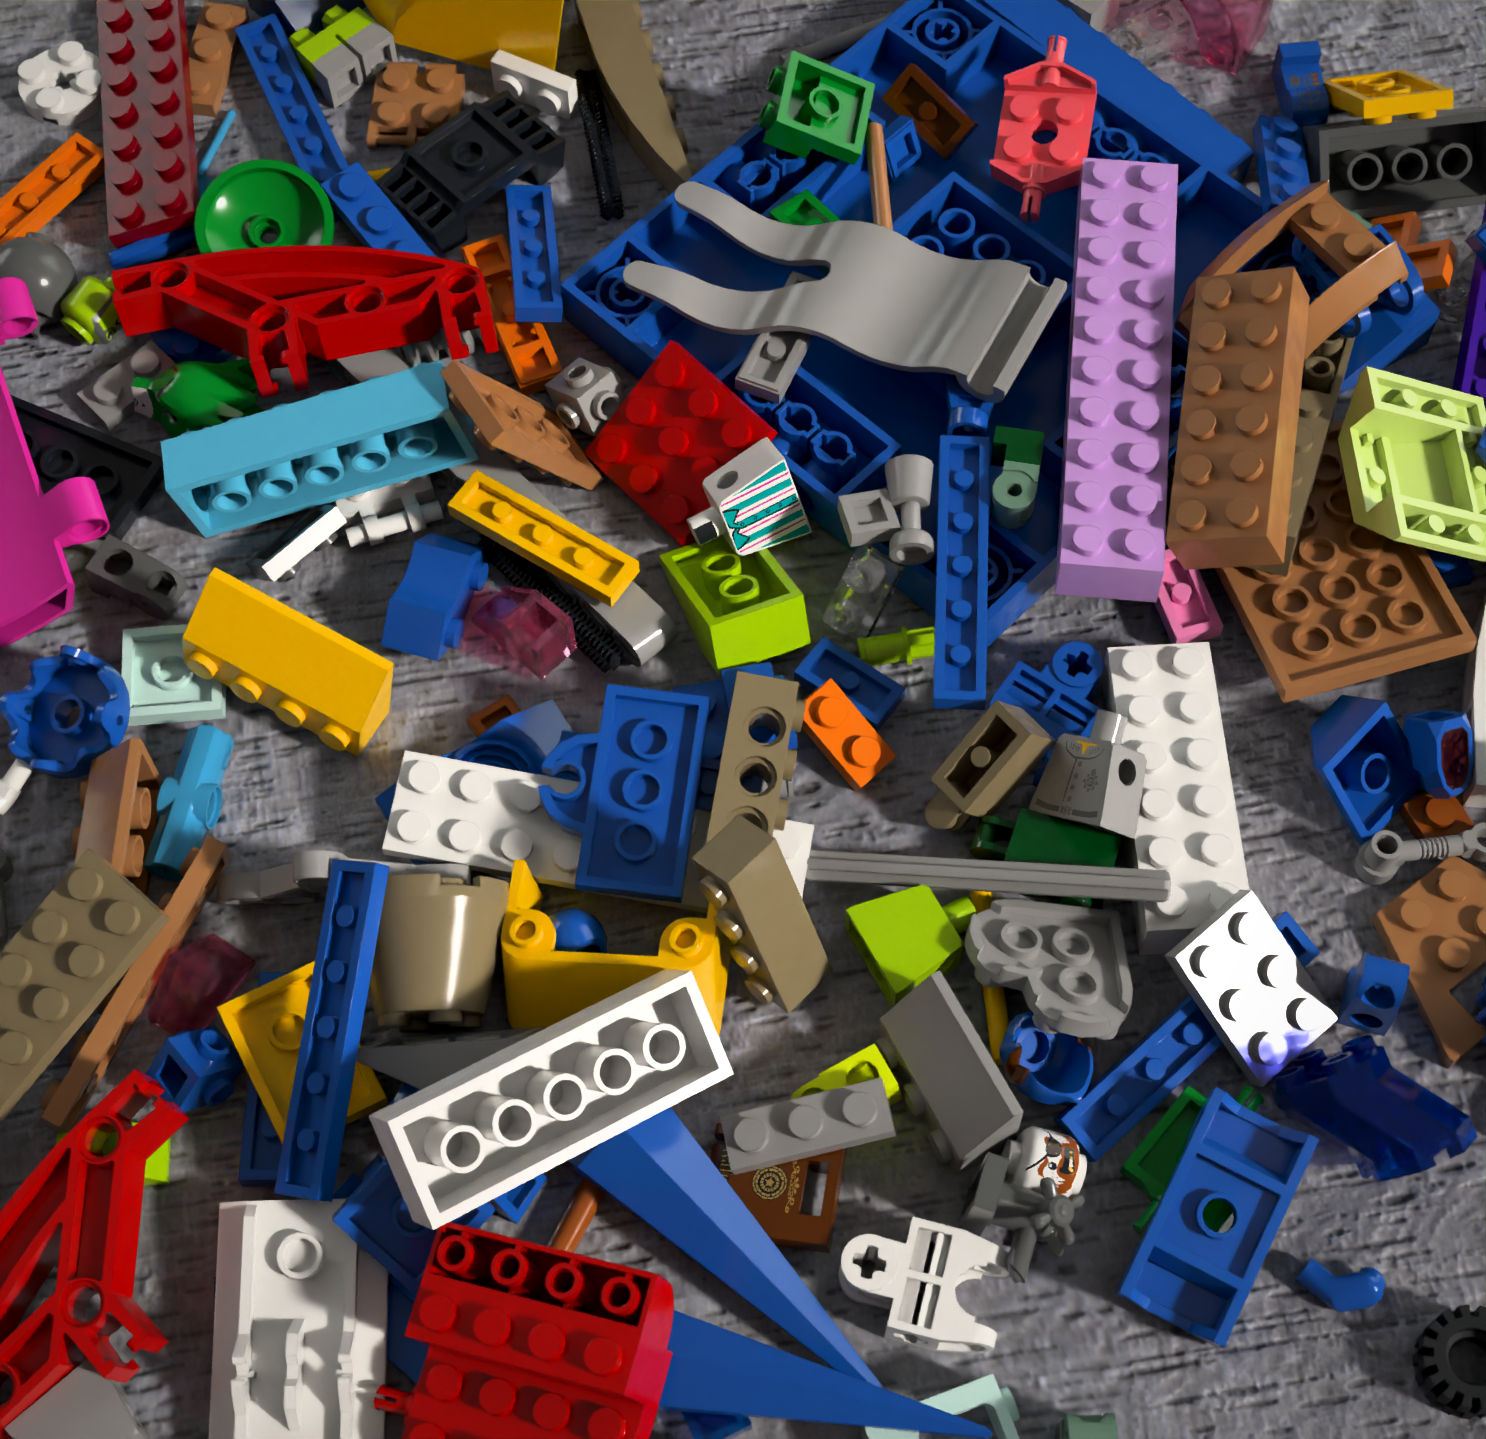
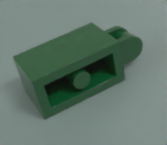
[970,807,1122,909]

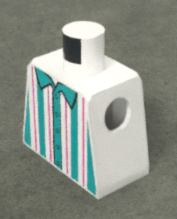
[687,437,812,556]

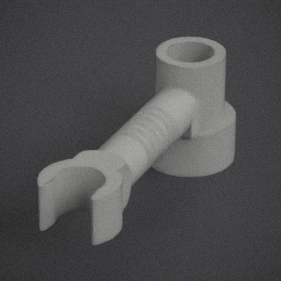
[1354,822,1486,885]

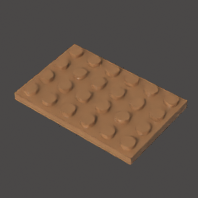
[1169,421,1477,703]

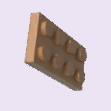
[440,359,605,491]

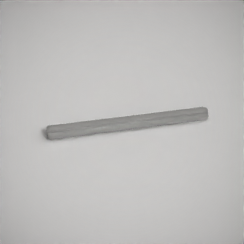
[806,850,1171,902]

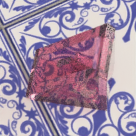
[147,933,257,1036]

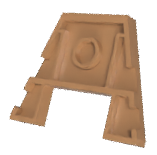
[1372,856,1486,1069]

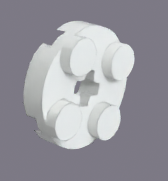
[18,41,102,125]

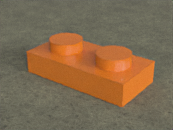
[801,678,897,791]

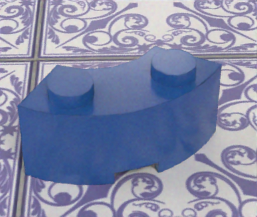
[381,533,489,661]

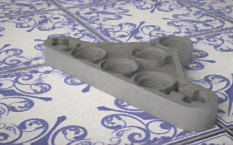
[216,850,471,906]

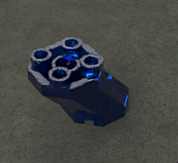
[1270,1035,1478,1182]

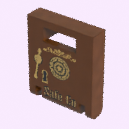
[710,1123,847,1253]

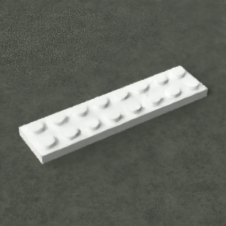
[382,750,814,913]

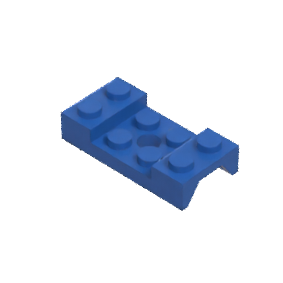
[1113,1087,1319,1348]

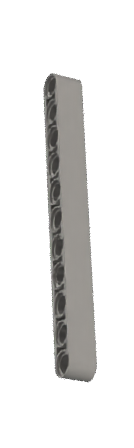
[316,348,678,667]

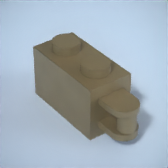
[925,700,1056,832]

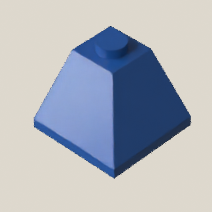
[1310,695,1421,845]

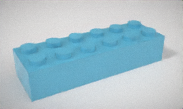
[161,360,479,538]

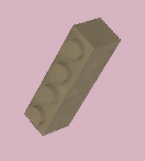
[691,814,833,1014]

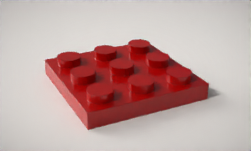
[584,340,778,546]

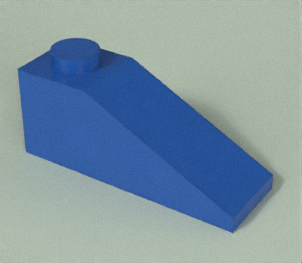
[1340,283,1441,394]

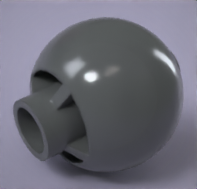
[0,232,78,340]

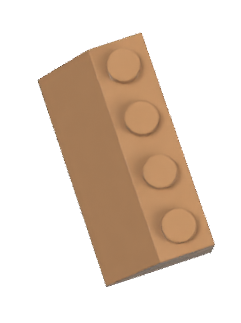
[72,738,163,973]

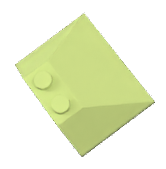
[1338,366,1486,562]

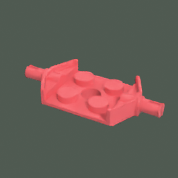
[989,35,1097,222]

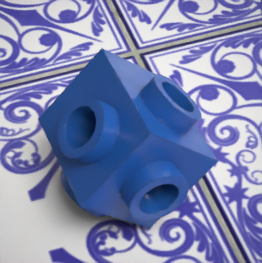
[145,1025,244,1112]

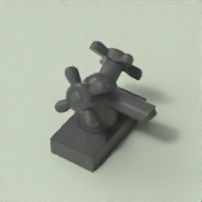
[957,1152,1085,1284]

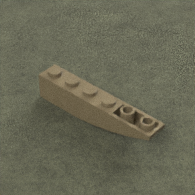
[574,0,698,194]
[1243,331,1356,577]

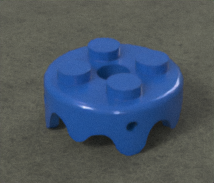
[0,645,130,779]

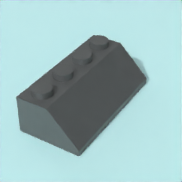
[1303,106,1486,218]

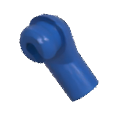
[1296,1258,1385,1312]

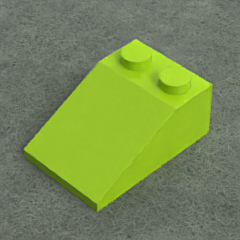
[659,535,811,675]

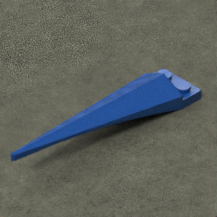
[566,1107,883,1388]
[657,1310,993,1439]

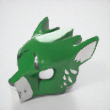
[131,359,263,438]

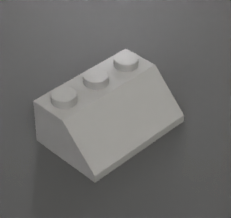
[874,970,1024,1176]

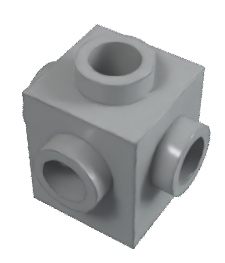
[544,357,625,437]

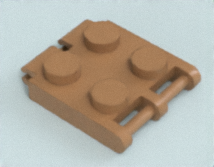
[367,62,466,149]

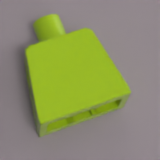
[845,885,977,1008]

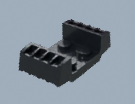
[376,90,566,254]

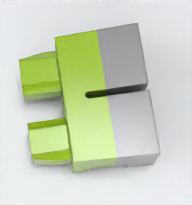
[290,5,398,109]

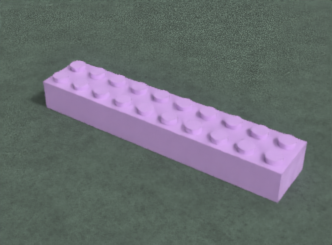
[1054,157,1178,602]

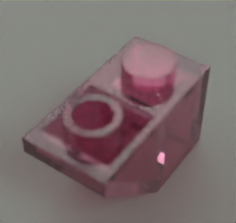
[471,585,577,680]

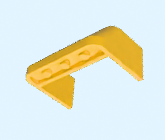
[501,859,732,1036]

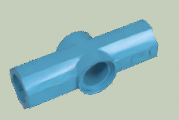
[144,724,235,883]

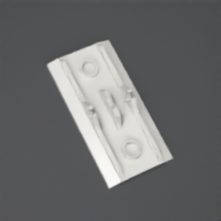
[209,1199,389,1439]

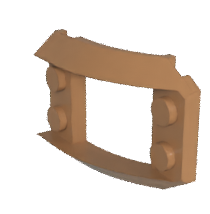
[1174,180,1409,360]

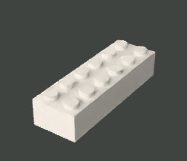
[1101,642,1249,955]
[369,969,733,1230]

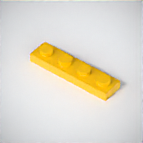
[447,470,640,608]

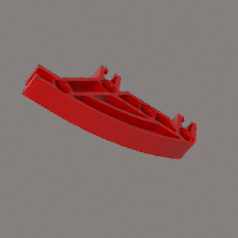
[112,245,499,398]
[0,1069,190,1439]

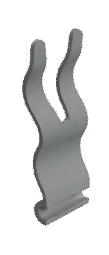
[623,181,1067,403]

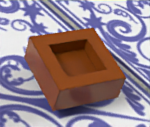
[1399,793,1475,840]

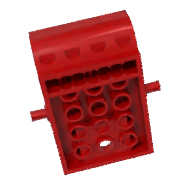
[374,1222,674,1439]

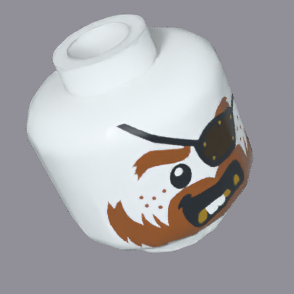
[1001,1126,1087,1197]

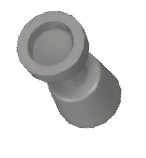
[885,454,934,565]

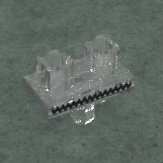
[822,544,905,640]

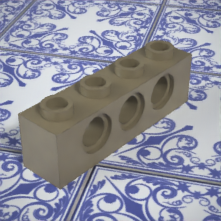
[698,671,806,883]

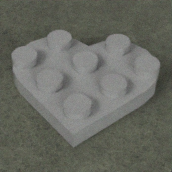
[964,899,1133,1040]

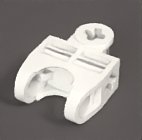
[838,1217,1010,1354]

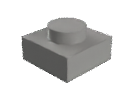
[837,488,901,547]

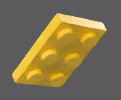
[1323,69,1453,125]
[217,961,388,1145]

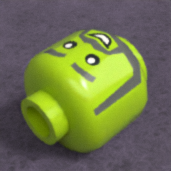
[60,276,123,346]

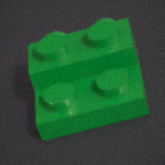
[758,50,875,165]

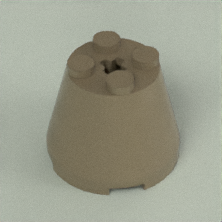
[368,873,510,1033]

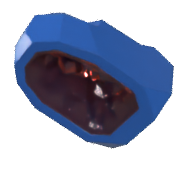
[1403,710,1474,799]

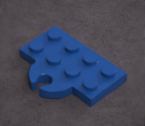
[538,684,711,903]

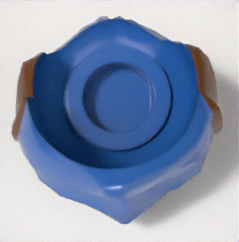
[999,1011,1094,1106]

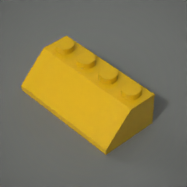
[182,567,394,757]

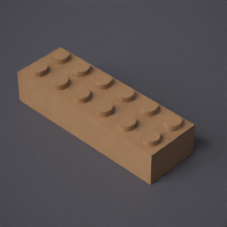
[1166,266,1310,570]

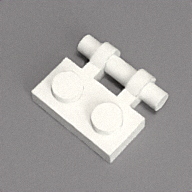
[335,474,444,547]

